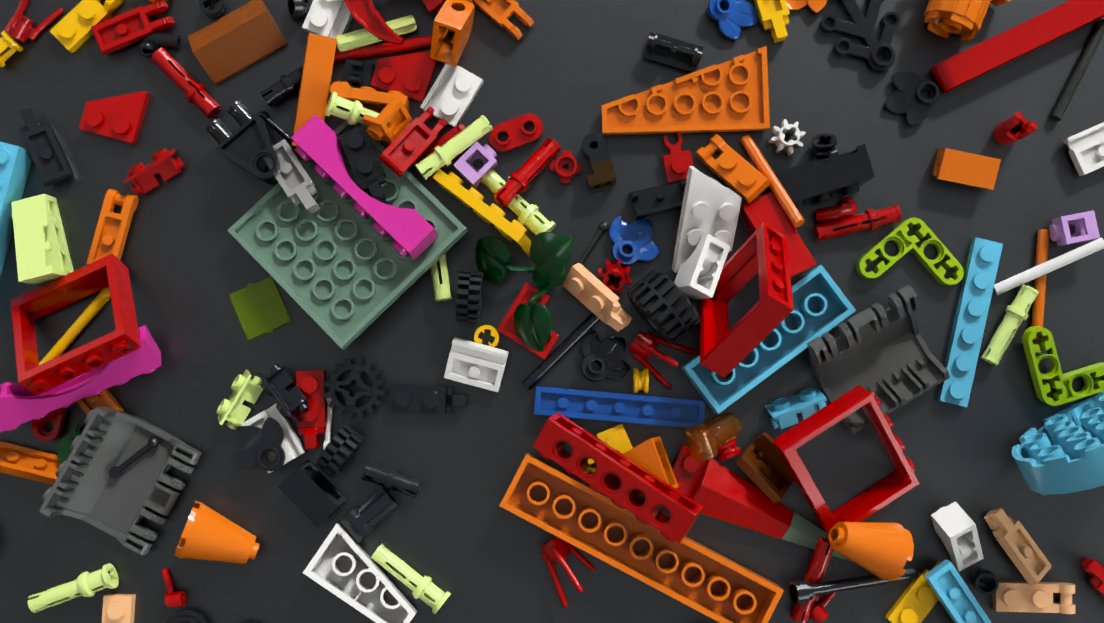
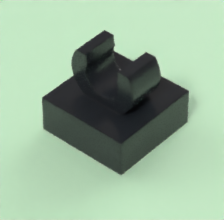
[342,59,375,88]

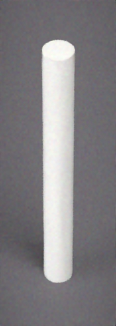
[993,238,1104,295]

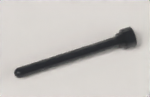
[789,568,919,605]

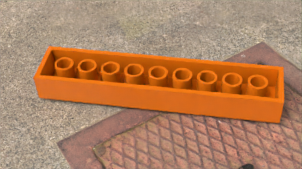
[499,453,784,623]

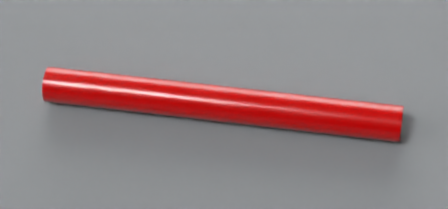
[334,35,432,63]

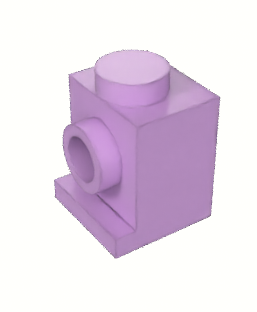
[453,141,498,189]
[1049,210,1100,247]

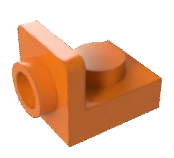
[362,98,412,143]

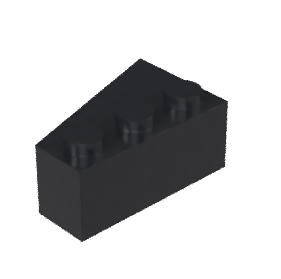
[775,144,875,209]

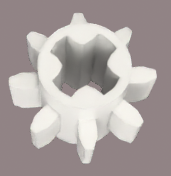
[769,119,806,156]

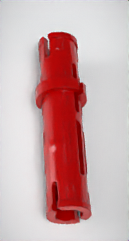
[151,48,221,119]
[493,138,561,208]
[814,205,902,242]
[789,537,833,623]

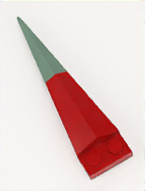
[671,444,853,562]

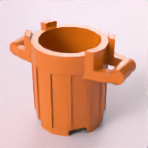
[924,0,1012,41]

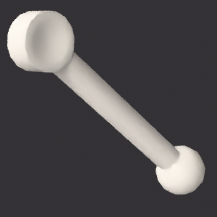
[323,397,333,450]

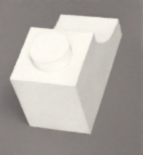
[674,234,731,301]
[931,501,984,572]

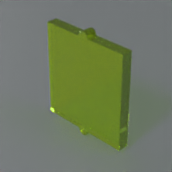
[229,276,292,340]

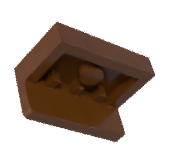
[735,432,795,504]

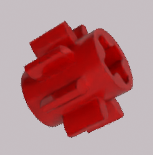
[597,258,631,294]

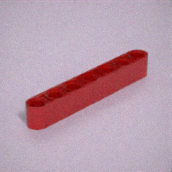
[931,0,1104,93]

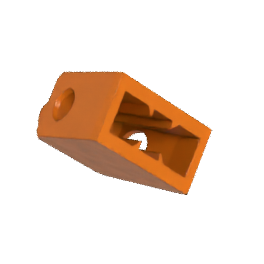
[430,0,475,67]
[611,436,679,497]

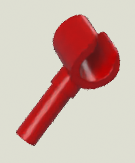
[161,568,186,607]
[809,592,837,623]

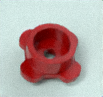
[549,150,583,184]

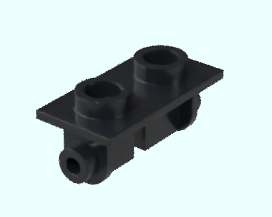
[643,31,704,73]
[258,364,310,422]

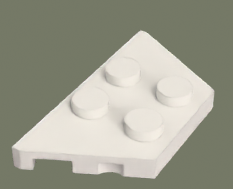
[671,166,742,273]

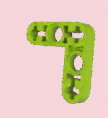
[856,217,964,286]
[1022,326,1104,406]

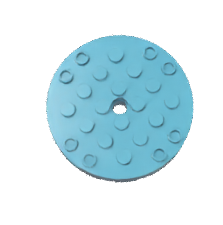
[1011,391,1104,496]

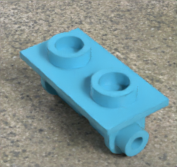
[764,387,827,430]

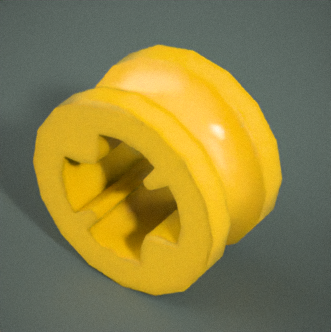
[474,325,500,348]
[633,368,649,393]

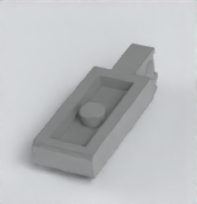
[263,139,321,215]

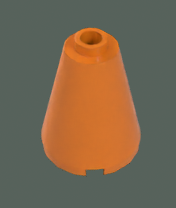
[174,501,260,564]
[828,522,914,581]

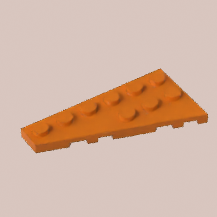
[601,46,770,135]

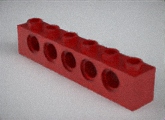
[533,412,704,544]

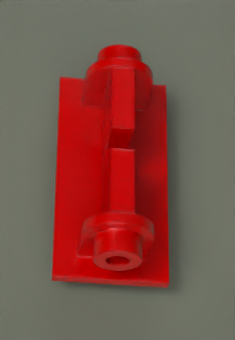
[124,148,185,195]

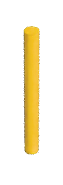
[39,287,111,365]

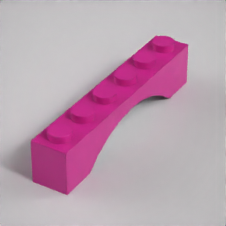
[291,114,439,260]
[0,325,161,433]

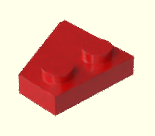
[370,51,438,103]
[79,91,151,145]

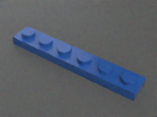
[534,386,706,429]

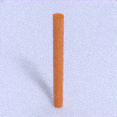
[740,135,805,227]
[1031,229,1049,342]

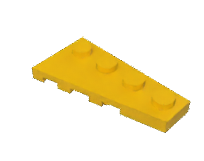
[432,169,531,257]

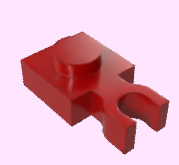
[662,132,694,183]

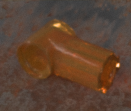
[685,412,742,461]

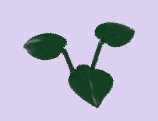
[475,232,574,352]

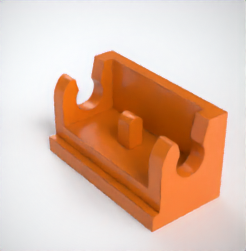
[933,148,1001,190]

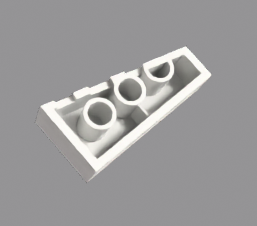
[303,523,417,623]

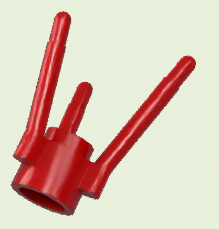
[4,0,64,43]
[628,331,700,390]
[541,536,595,607]

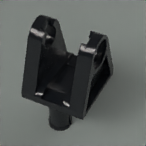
[206,100,281,186]

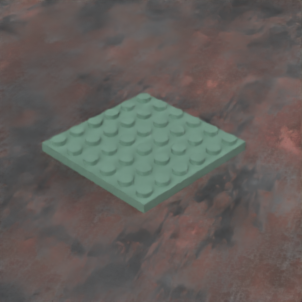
[227,120,468,350]

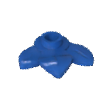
[708,0,760,40]
[609,216,661,266]

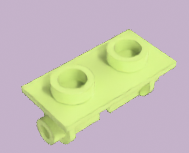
[216,369,263,430]

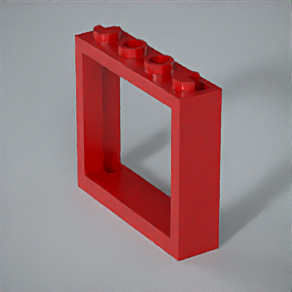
[700,223,794,378]
[11,254,141,395]
[772,385,919,534]

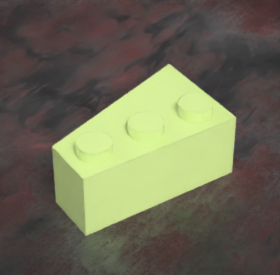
[11,194,74,286]

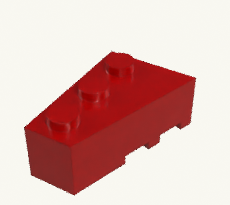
[739,191,817,277]

